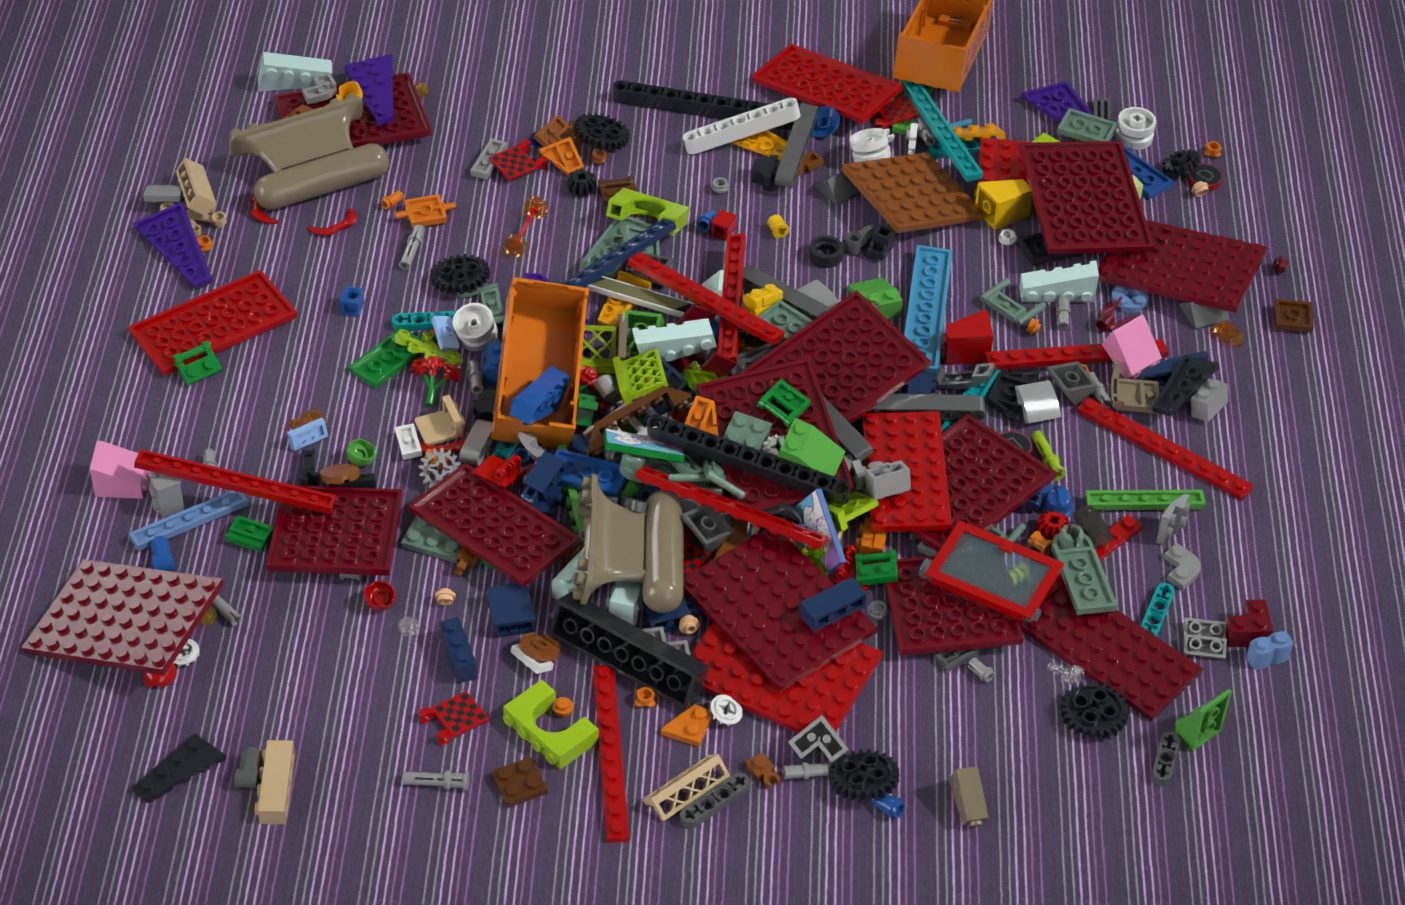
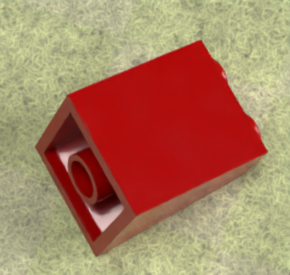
[940,310,994,365]

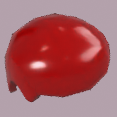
[364,580,396,611]
[143,663,177,689]

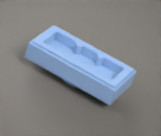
[431,316,460,351]
[287,418,328,451]

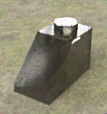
[1073,505,1113,548]

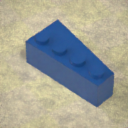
[509,366,572,425]

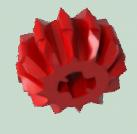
[1036,510,1071,541]

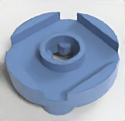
[1111,285,1149,313]

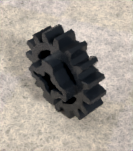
[1162,149,1201,177]

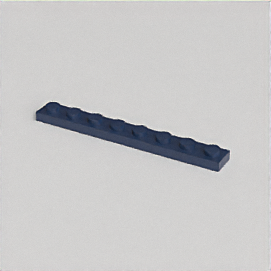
[561,218,676,288]

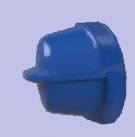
[1040,485,1073,517]

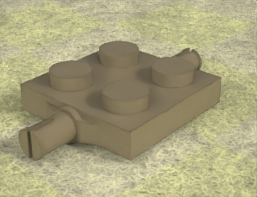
[615,314,631,376]

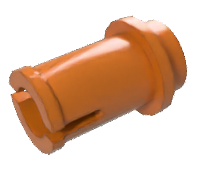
[381,190,404,210]

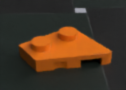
[539,137,584,176]
[684,395,718,435]
[661,704,713,747]

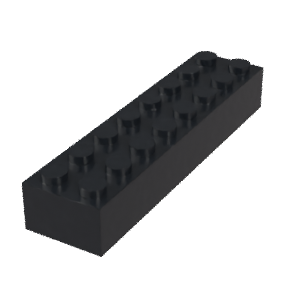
[549,592,709,710]

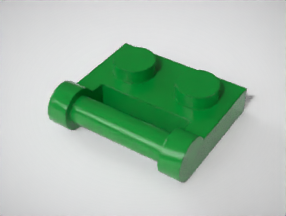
[172,341,223,387]
[758,379,811,428]
[855,549,898,586]

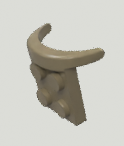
[1110,361,1160,414]

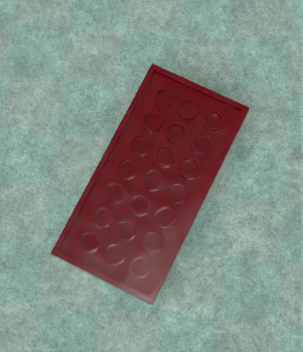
[409,463,581,587]
[1021,585,1203,721]

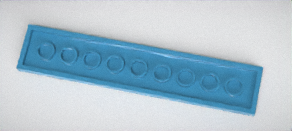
[904,245,953,375]

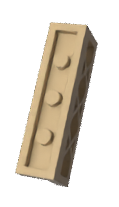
[643,754,731,821]

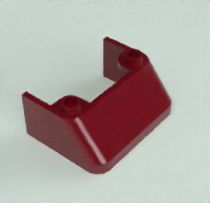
[667,304,737,388]

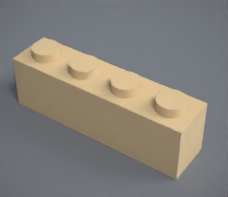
[176,158,216,216]
[255,740,295,824]

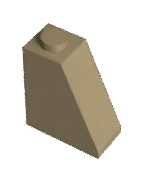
[948,766,988,827]

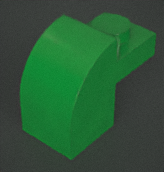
[575,393,598,428]

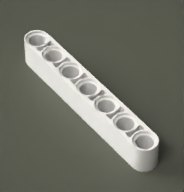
[683,98,801,154]

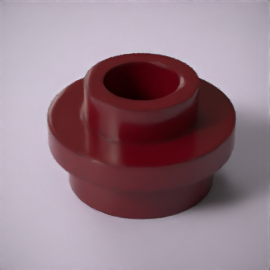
[1273,255,1288,273]

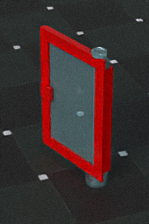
[919,520,1065,622]

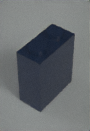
[486,583,536,638]

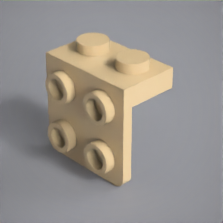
[415,395,465,446]

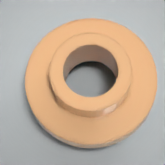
[1191,181,1209,197]
[435,588,456,606]
[679,615,700,634]

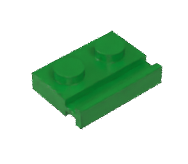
[224,515,274,552]

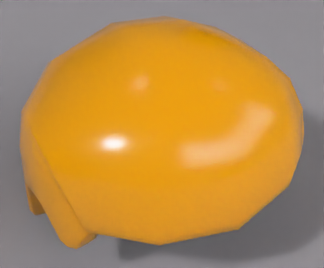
[336,81,363,101]

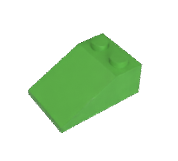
[847,278,903,319]
[625,310,665,366]
[778,418,846,476]
[1175,689,1232,752]

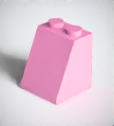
[1102,314,1162,379]
[90,441,150,499]

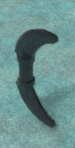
[747,502,804,539]

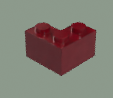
[1226,600,1273,647]

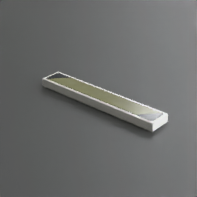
[587,276,695,317]

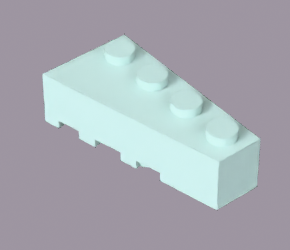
[258,52,332,91]
[1019,260,1099,302]

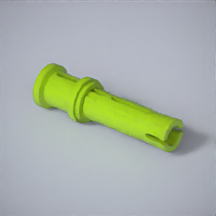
[1032,430,1066,481]

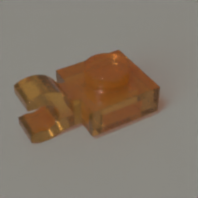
[1212,320,1245,348]

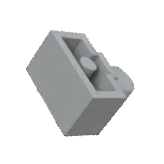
[1187,378,1228,422]
[865,460,911,499]
[148,471,185,518]

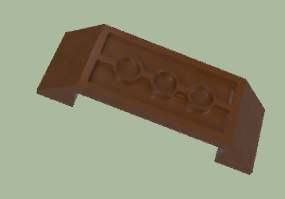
[586,386,692,458]

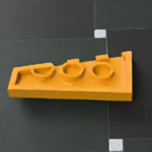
[931,123,1005,142]
[729,130,805,161]
[597,270,651,326]

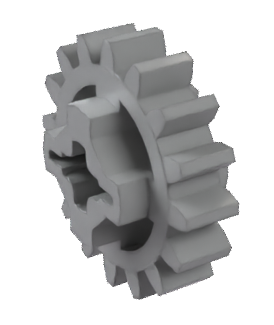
[418,448,461,488]

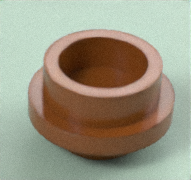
[590,149,608,165]

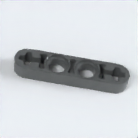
[680,773,750,829]

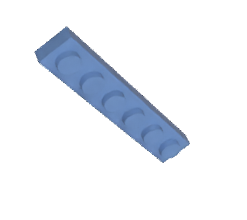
[129,491,249,551]

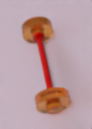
[503,196,548,257]

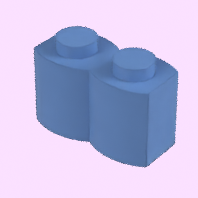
[1246,631,1294,670]

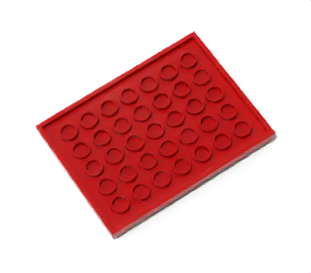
[690,622,883,733]

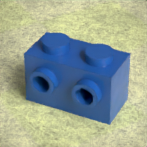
[482,342,502,385]

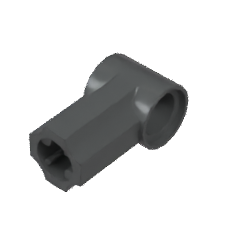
[844,225,874,256]
[234,747,262,789]

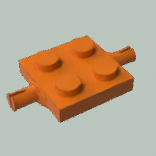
[395,194,456,228]

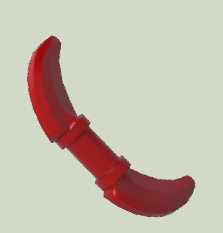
[249,193,279,224]
[308,208,357,235]
[418,431,470,453]

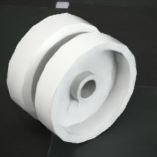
[1115,107,1156,150]
[849,128,891,162]
[453,303,498,351]

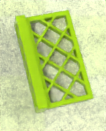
[581,325,617,373]
[612,348,668,406]
[826,490,879,531]

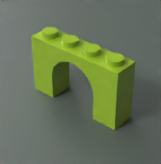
[606,188,690,236]
[503,679,599,770]

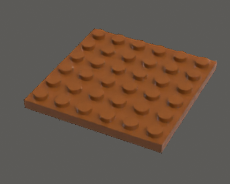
[841,152,985,233]

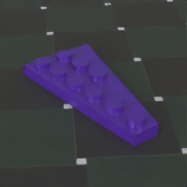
[344,54,394,126]
[1021,81,1114,141]
[132,202,214,289]

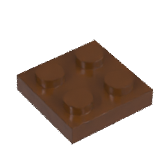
[1274,299,1314,333]
[491,757,548,808]

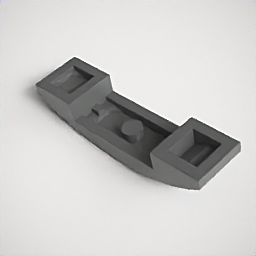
[933,363,995,390]

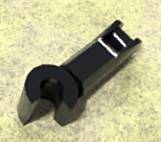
[299,448,318,486]

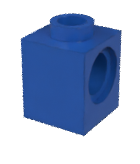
[340,286,365,317]

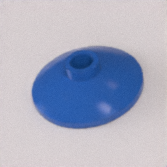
[811,106,840,138]

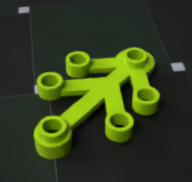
[394,329,463,367]

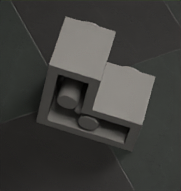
[788,715,849,763]

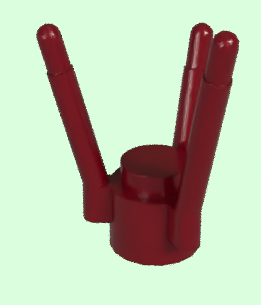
[1095,296,1134,332]

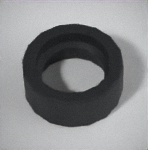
[809,235,844,268]

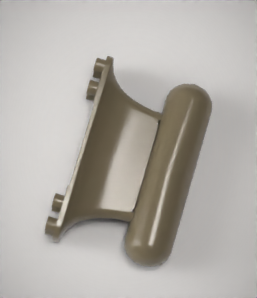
[229,93,389,210]
[572,474,684,613]

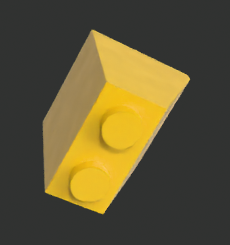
[975,179,1032,230]

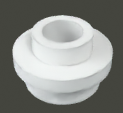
[999,229,1017,246]

